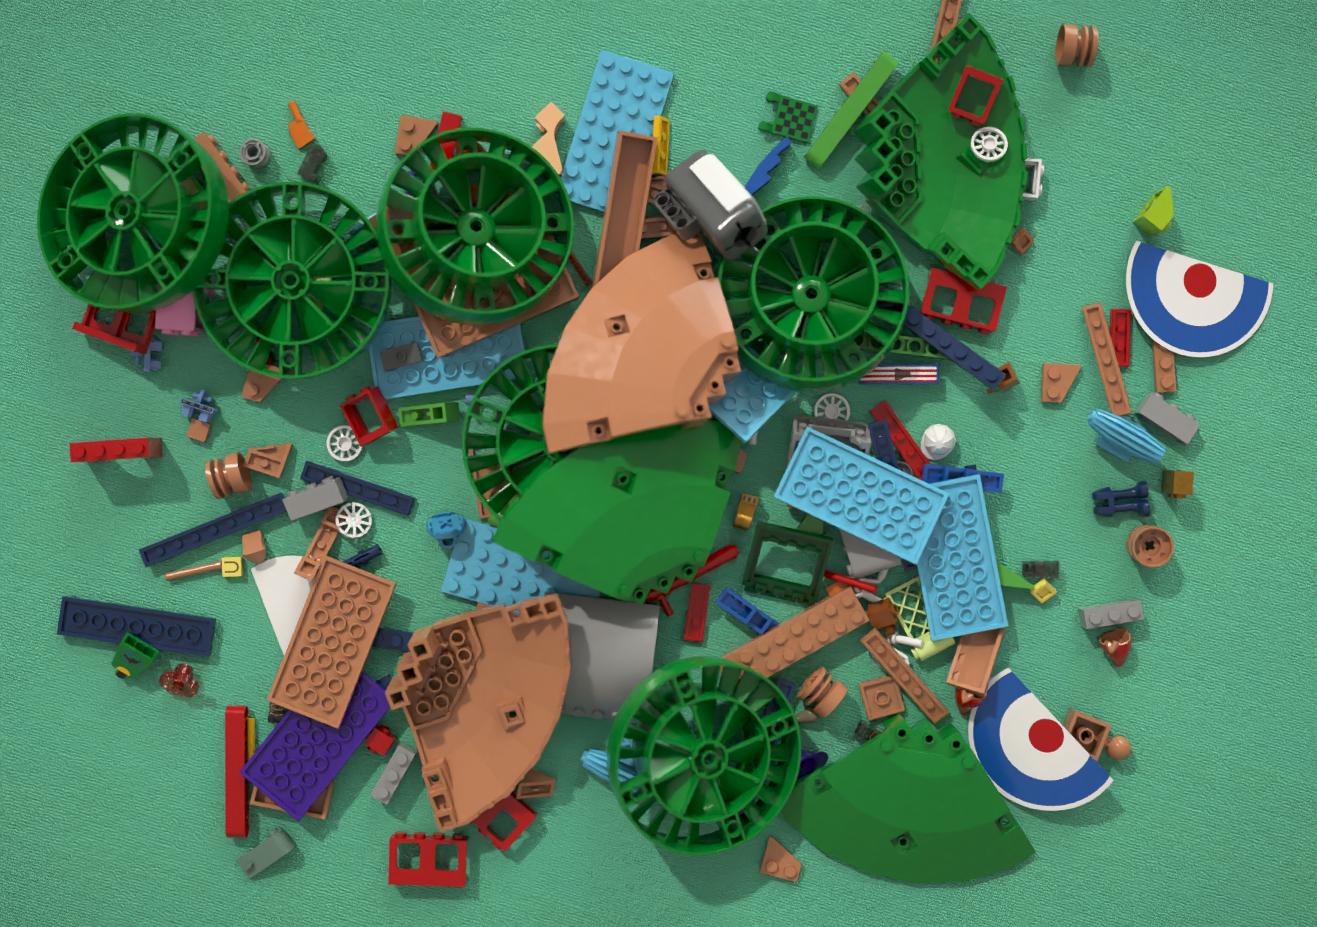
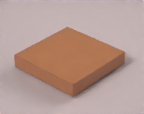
[858,675,905,721]

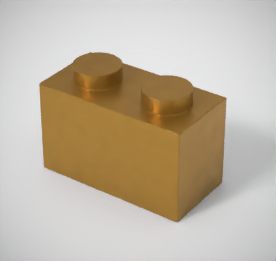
[1161,470,1194,499]

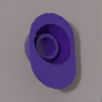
[797,749,828,779]

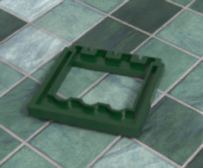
[742,521,833,606]

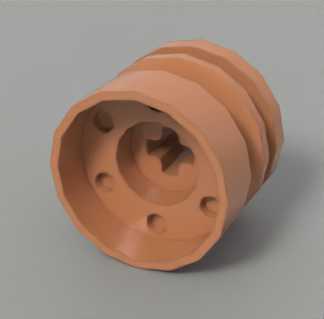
[1055,23,1098,68]
[205,452,252,499]
[1126,525,1174,567]
[797,666,848,719]

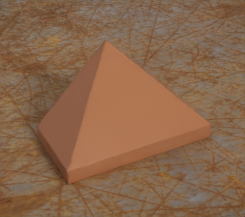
[515,769,555,799]

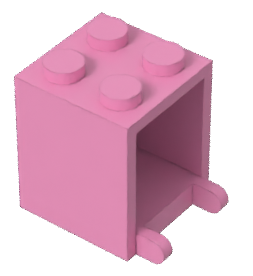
[155,282,216,337]

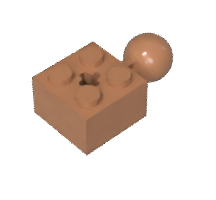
[1063,708,1131,761]

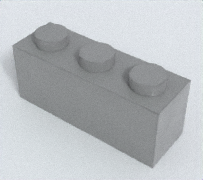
[1134,392,1200,444]
[282,476,348,521]
[1078,598,1144,629]
[370,742,418,805]

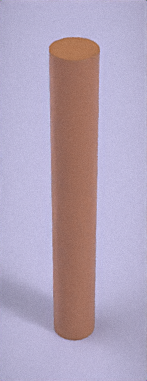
[165,561,222,581]

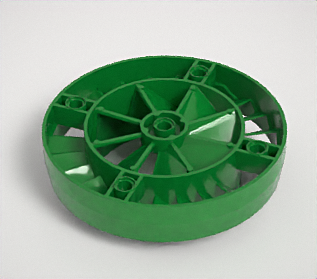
[37,113,229,313]
[376,127,574,325]
[192,181,392,379]
[716,196,909,392]
[462,344,625,522]
[606,656,801,856]

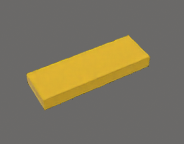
[652,115,670,176]

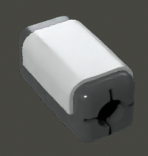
[654,150,767,260]

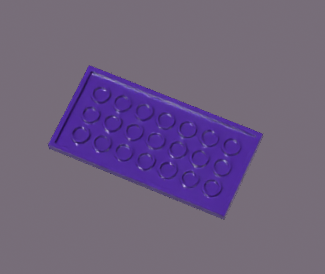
[239,671,390,821]

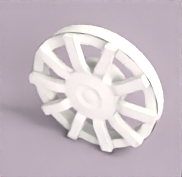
[970,127,1008,162]
[814,393,850,421]
[327,425,363,461]
[335,502,372,538]

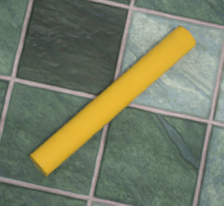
[247,718,255,761]

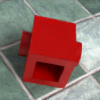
[364,725,397,756]

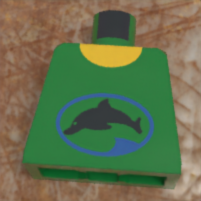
[111,632,159,679]

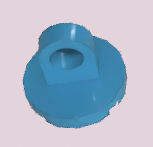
[426,511,465,549]

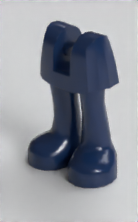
[1092,481,1150,517]

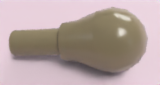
[796,706,820,724]

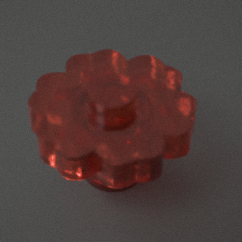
[159,663,200,697]

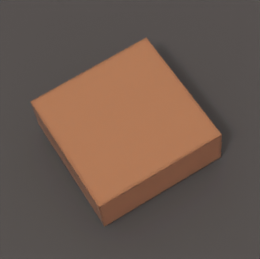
[1011,227,1034,255]
[186,418,212,442]

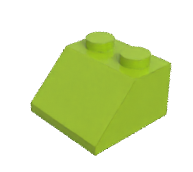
[1133,186,1174,236]

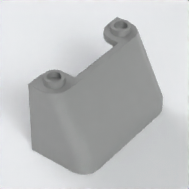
[787,415,871,467]
[839,529,901,579]

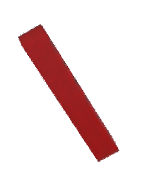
[225,706,249,838]

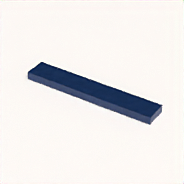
[300,461,415,516]

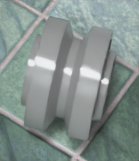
[239,139,271,169]

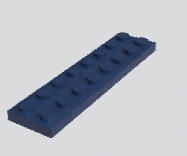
[57,596,216,657]

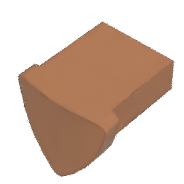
[242,530,266,564]

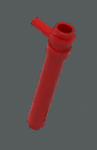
[646,544,740,617]

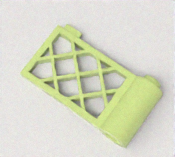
[884,576,955,662]

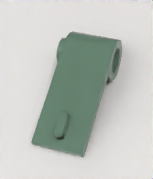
[236,827,295,879]

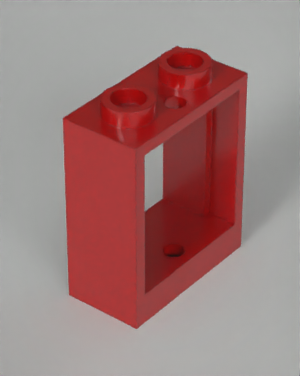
[948,65,1004,126]
[340,386,399,447]

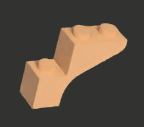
[532,102,566,177]

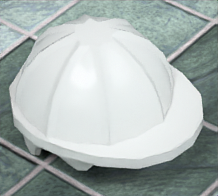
[921,424,956,460]

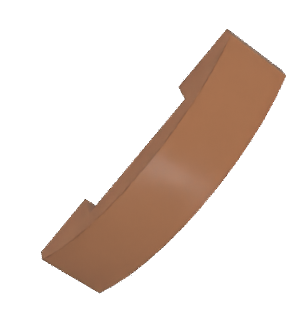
[294,506,347,582]

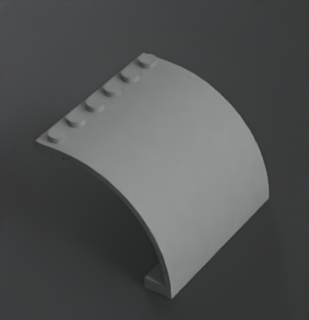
[544,592,660,724]

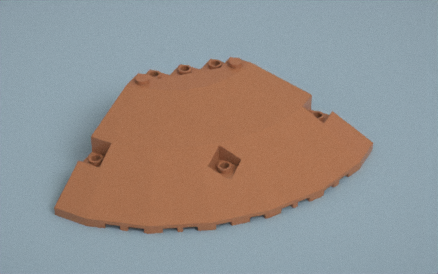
[542,232,741,454]
[385,593,571,833]

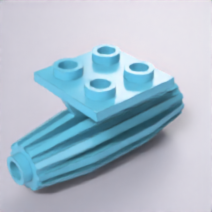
[1087,409,1166,464]
[580,738,639,793]

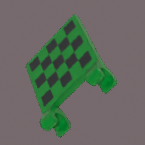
[758,91,818,143]

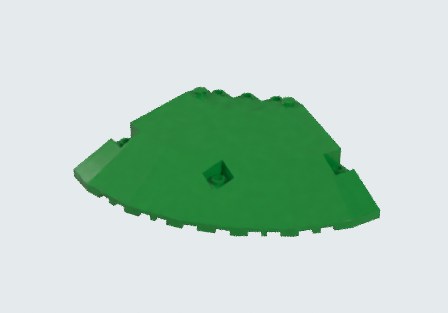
[854,13,1028,290]
[492,419,741,605]
[780,713,1036,883]

